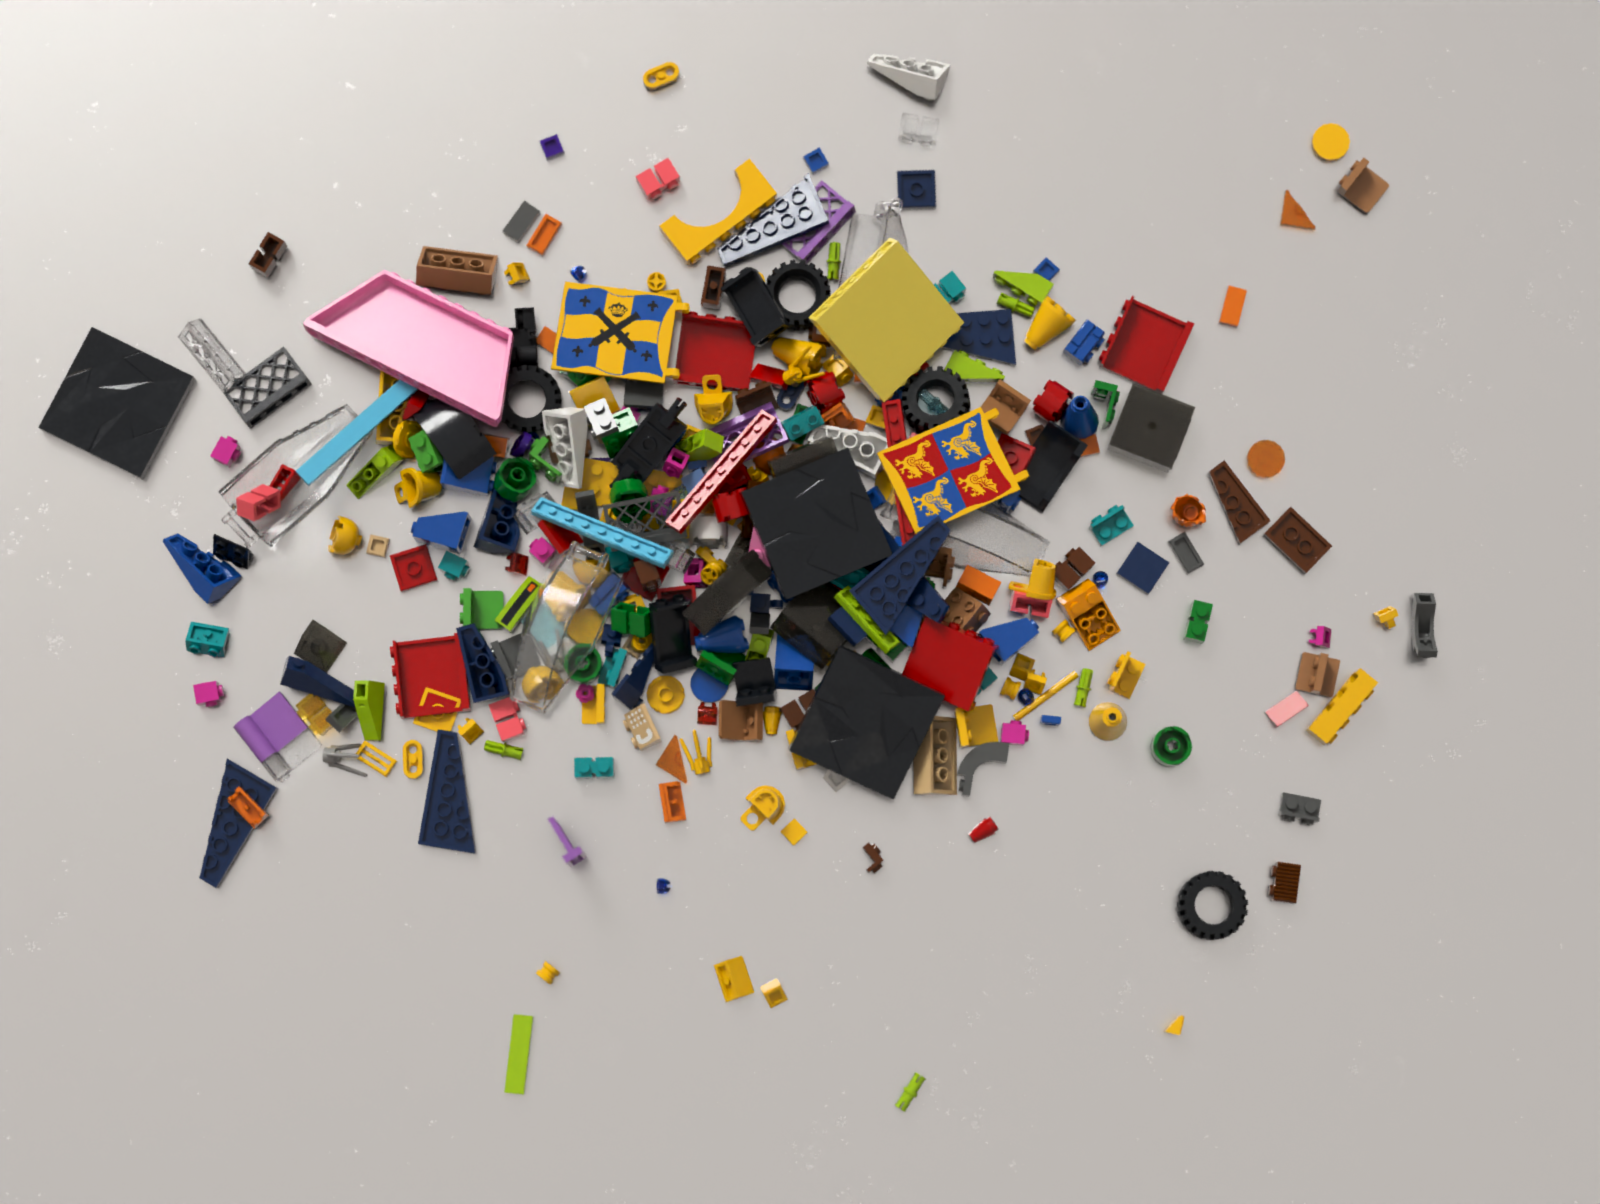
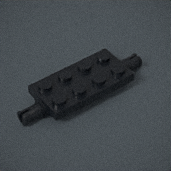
[609,397,688,488]

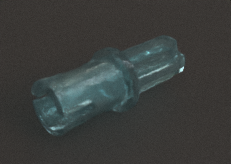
[918,389,949,415]

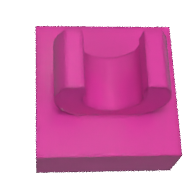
[1309,626,1332,648]

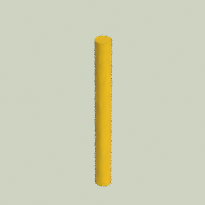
[1013,671,1079,721]

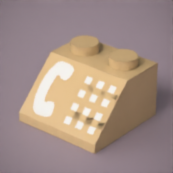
[623,703,662,751]

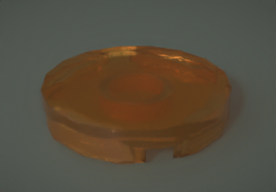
[1246,440,1285,478]

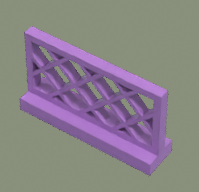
[781,180,856,264]
[709,402,789,463]
[548,816,587,867]

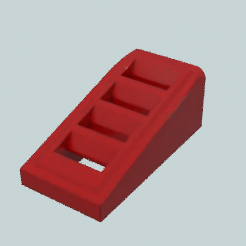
[269,464,300,502]

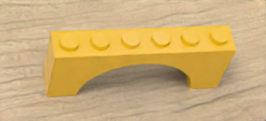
[659,158,777,265]

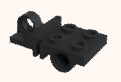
[509,307,538,371]

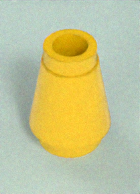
[763,706,782,734]

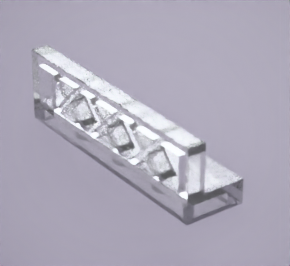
[178,319,247,393]

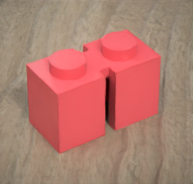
[636,158,680,200]
[236,484,281,521]
[1010,586,1052,618]
[489,697,526,742]

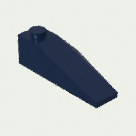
[473,488,520,553]
[456,623,510,703]
[612,643,654,711]
[280,656,355,707]

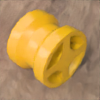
[647,272,666,293]
[700,561,723,585]
[1052,619,1076,643]
[1000,677,1021,700]
[536,961,560,985]

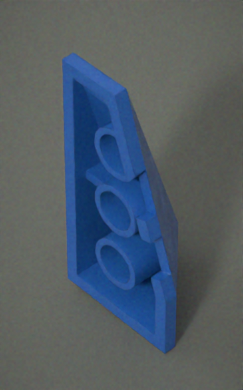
[163,533,241,604]

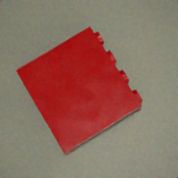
[1099,296,1194,395]
[673,311,755,392]
[902,616,999,712]
[390,633,471,719]

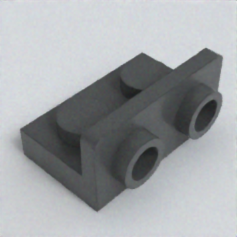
[1278,792,1321,825]

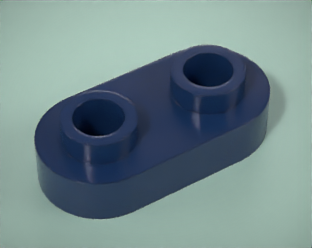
[777,381,805,410]

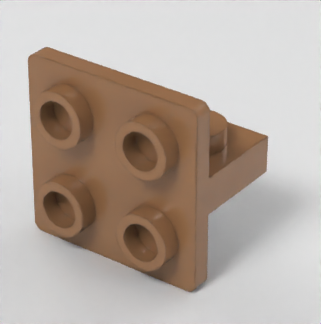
[1295,652,1340,697]

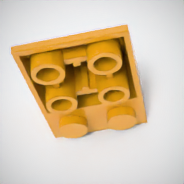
[1056,579,1121,651]

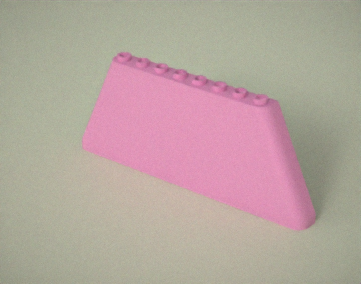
[303,270,514,427]

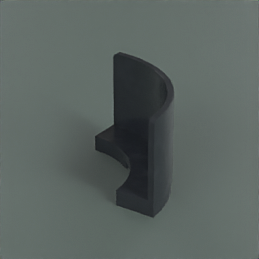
[413,398,497,479]
[1018,421,1088,512]

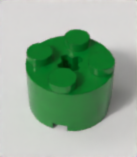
[494,457,536,502]
[609,479,650,523]
[563,643,603,684]
[1151,726,1192,767]

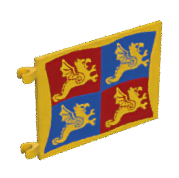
[877,407,1029,535]

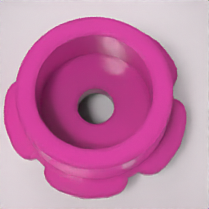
[576,684,595,703]

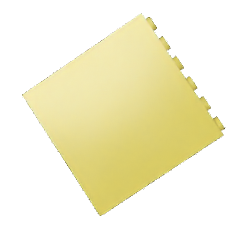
[808,238,964,402]

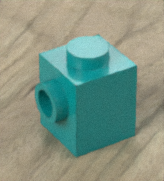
[605,546,635,573]
[438,550,470,581]

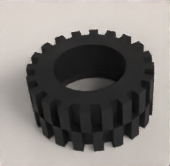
[766,260,831,331]
[501,365,562,432]
[902,366,971,434]
[1177,871,1248,940]

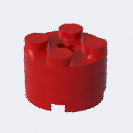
[804,371,845,415]
[1033,380,1074,423]
[712,487,749,523]

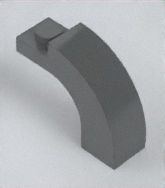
[575,489,606,560]
[1412,593,1438,658]
[957,742,1010,797]

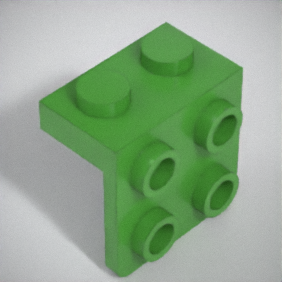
[408,430,444,473]
[528,436,562,483]
[460,588,504,629]

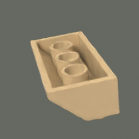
[913,716,957,795]

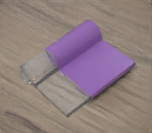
[233,691,322,783]

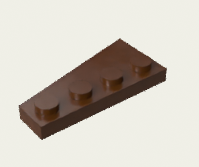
[1208,460,1271,544]

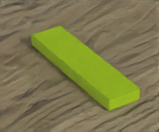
[834,586,900,654]
[504,1014,533,1095]

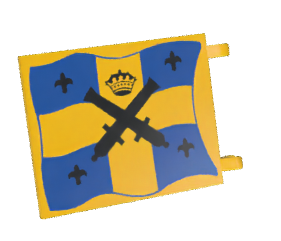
[551,282,690,384]

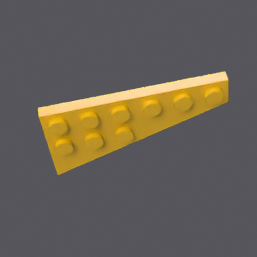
[561,458,683,510]

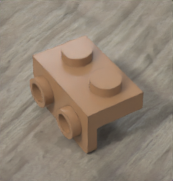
[925,547,955,586]

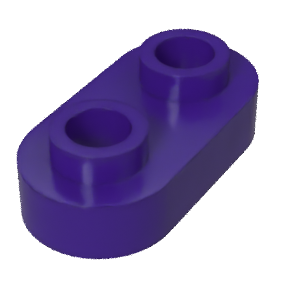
[510,431,533,458]

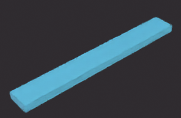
[296,380,419,486]
[531,497,674,569]

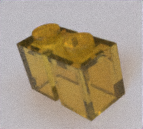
[295,694,333,736]

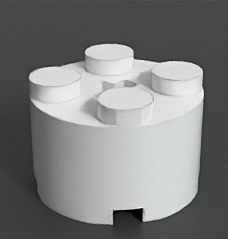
[689,514,728,549]

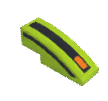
[495,576,545,633]

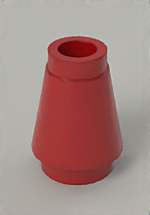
[969,817,999,843]

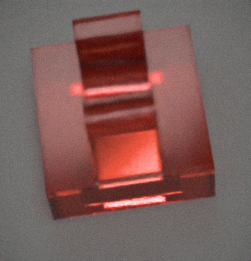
[505,553,529,575]
[697,702,717,725]

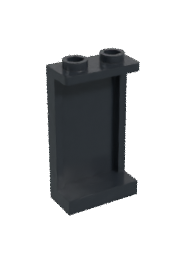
[720,267,790,347]
[649,594,697,674]

